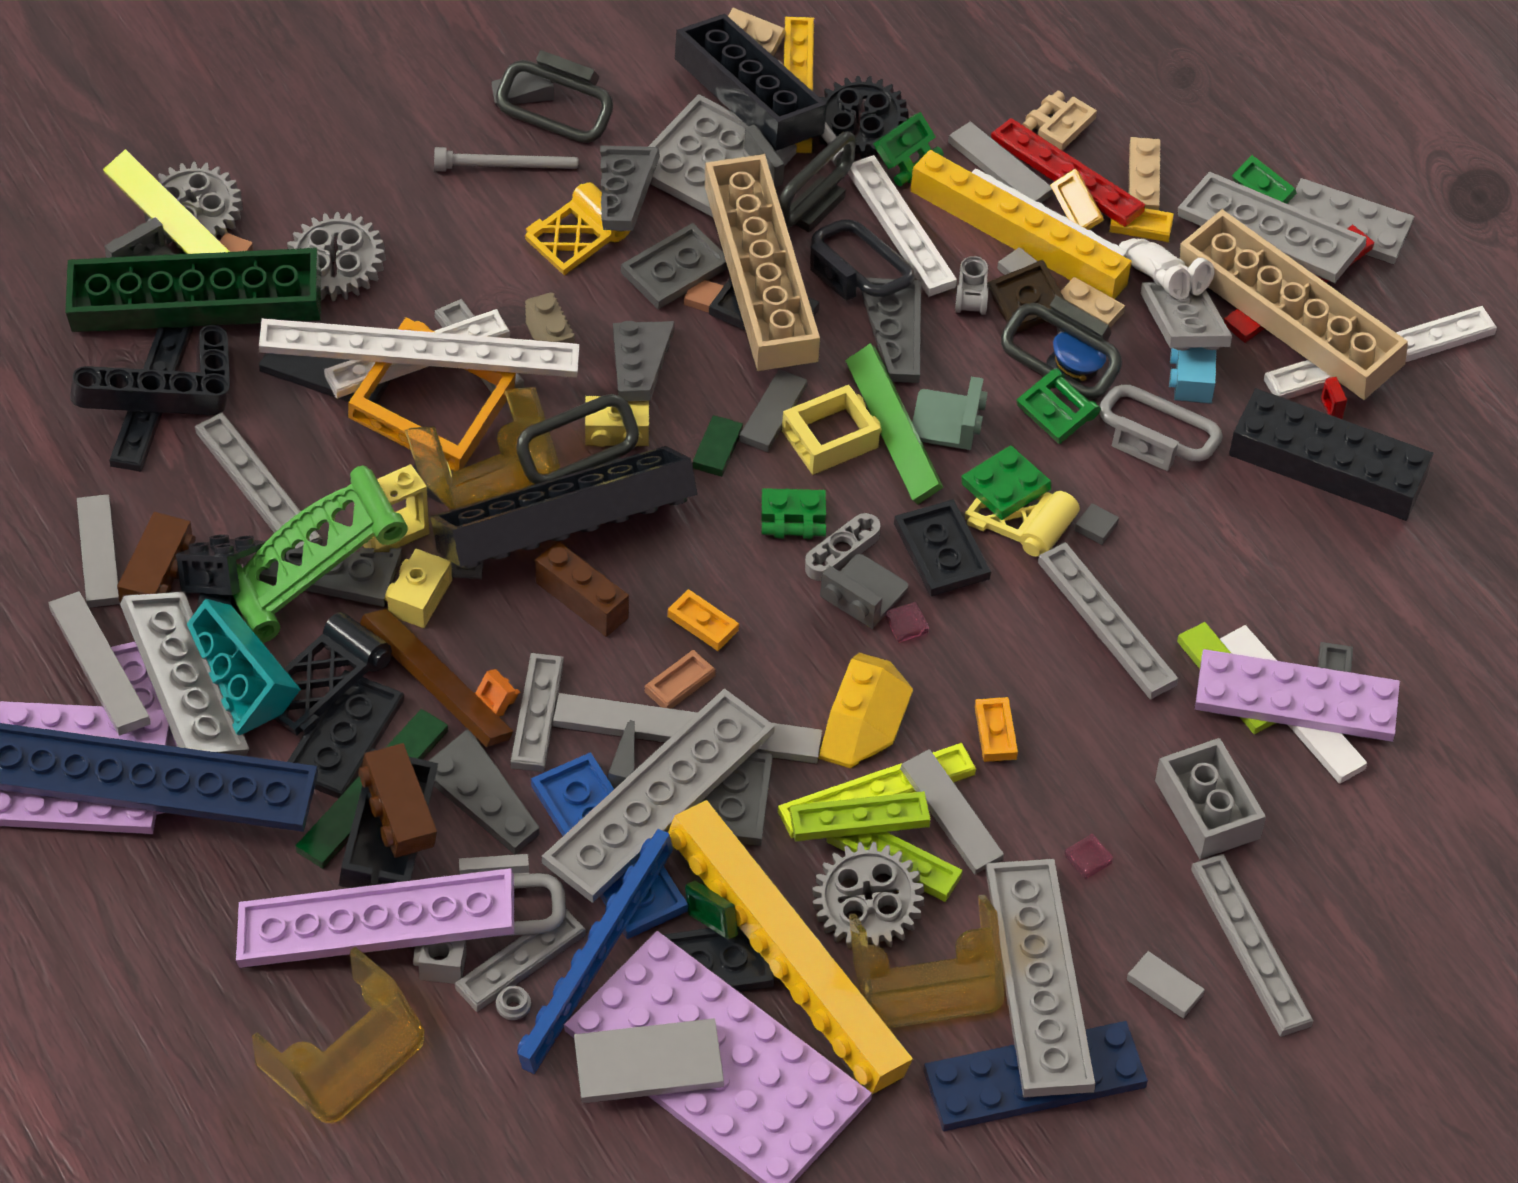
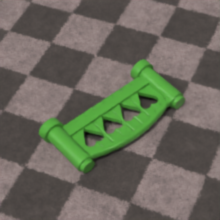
[232,465,408,643]

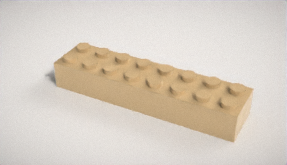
[705,154,820,371]
[1180,209,1408,400]

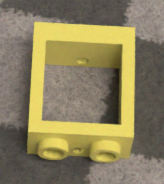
[782,385,882,475]
[354,464,429,552]

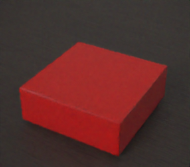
[1321,377,1347,420]

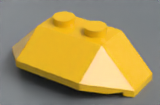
[819,653,913,768]

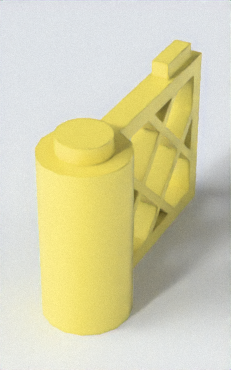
[965,491,1080,557]

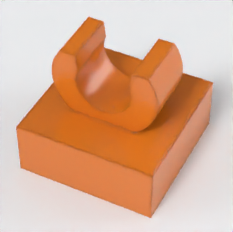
[475,669,520,716]

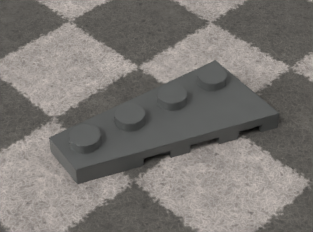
[600,145,660,231]
[861,278,921,383]
[613,321,675,402]
[259,548,402,607]
[429,729,539,855]

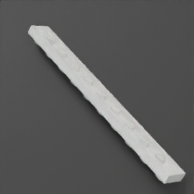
[259,319,579,378]

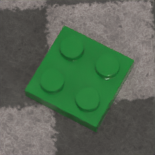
[961,445,1051,520]

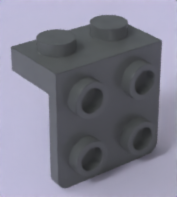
[104,217,174,258]
[820,554,908,629]

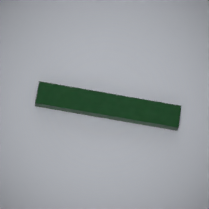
[295,709,448,869]

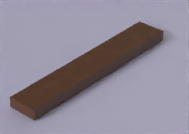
[360,608,513,747]

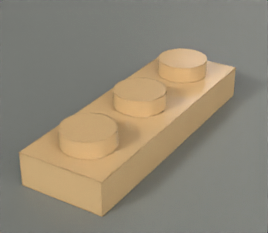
[1128,137,1160,211]

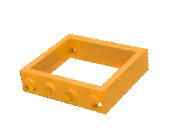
[348,317,516,474]

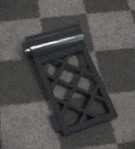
[274,612,392,736]

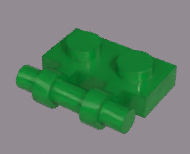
[873,112,944,187]
[761,488,826,539]

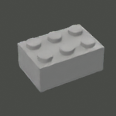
[1155,738,1266,860]

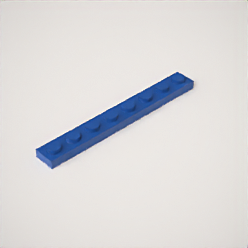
[517,829,673,1074]

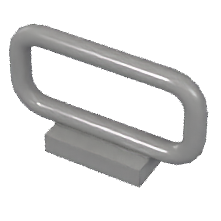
[1099,385,1223,471]
[459,854,566,936]

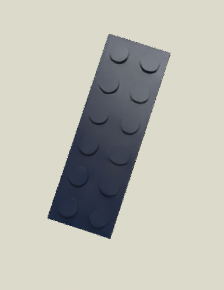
[923,1021,1148,1131]

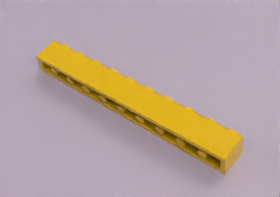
[668,800,913,1094]

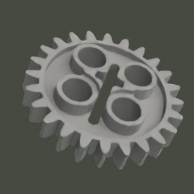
[143,162,243,248]
[287,212,386,301]
[813,842,924,952]

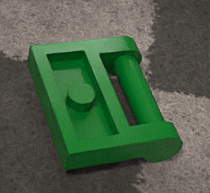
[1016,368,1101,444]

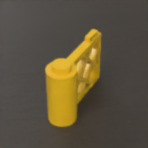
[525,182,630,275]

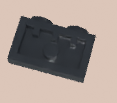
[176,534,266,595]

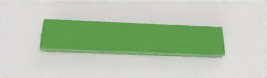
[845,343,944,505]

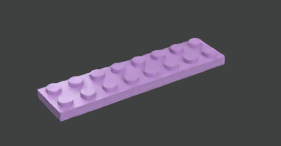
[236,868,514,968]

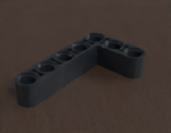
[70,325,230,415]

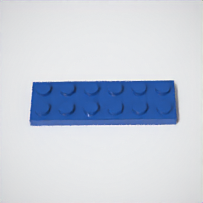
[531,752,688,939]

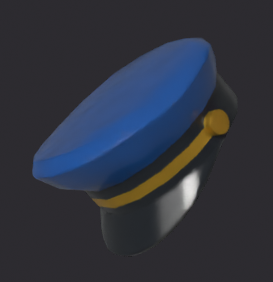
[1046,332,1106,381]

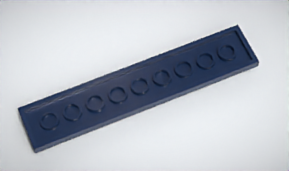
[0,723,318,832]

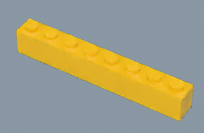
[911,150,1132,299]

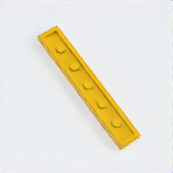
[784,17,814,153]

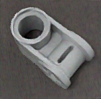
[955,256,988,315]

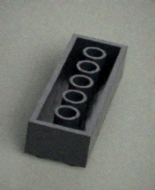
[675,14,827,151]
[1229,388,1434,521]

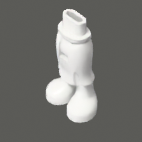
[1119,238,1215,300]

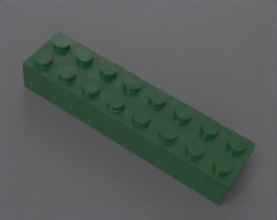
[65,248,321,332]

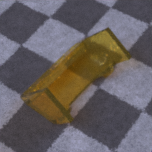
[405,387,560,510]
[849,894,1004,1029]
[252,947,425,1123]

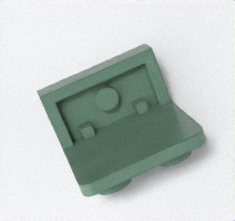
[912,376,988,450]

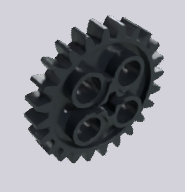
[818,76,909,159]

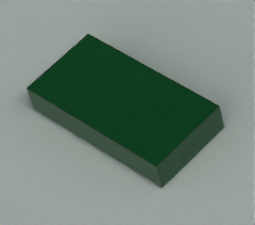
[692,415,743,477]
[685,880,738,939]

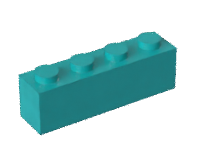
[187,599,301,735]

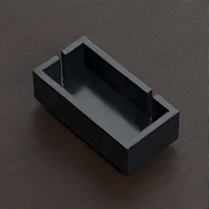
[338,748,438,888]

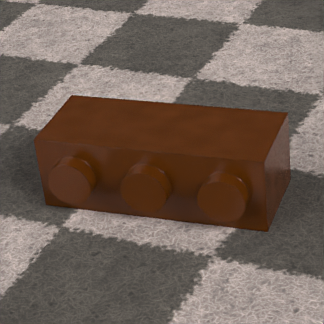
[117,512,196,603]
[535,541,629,637]
[359,743,437,858]

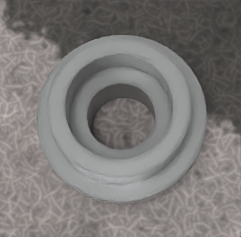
[496,986,531,1020]

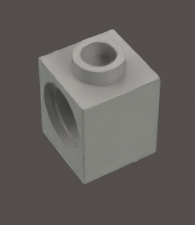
[413,940,467,984]

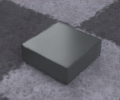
[1075,503,1119,545]

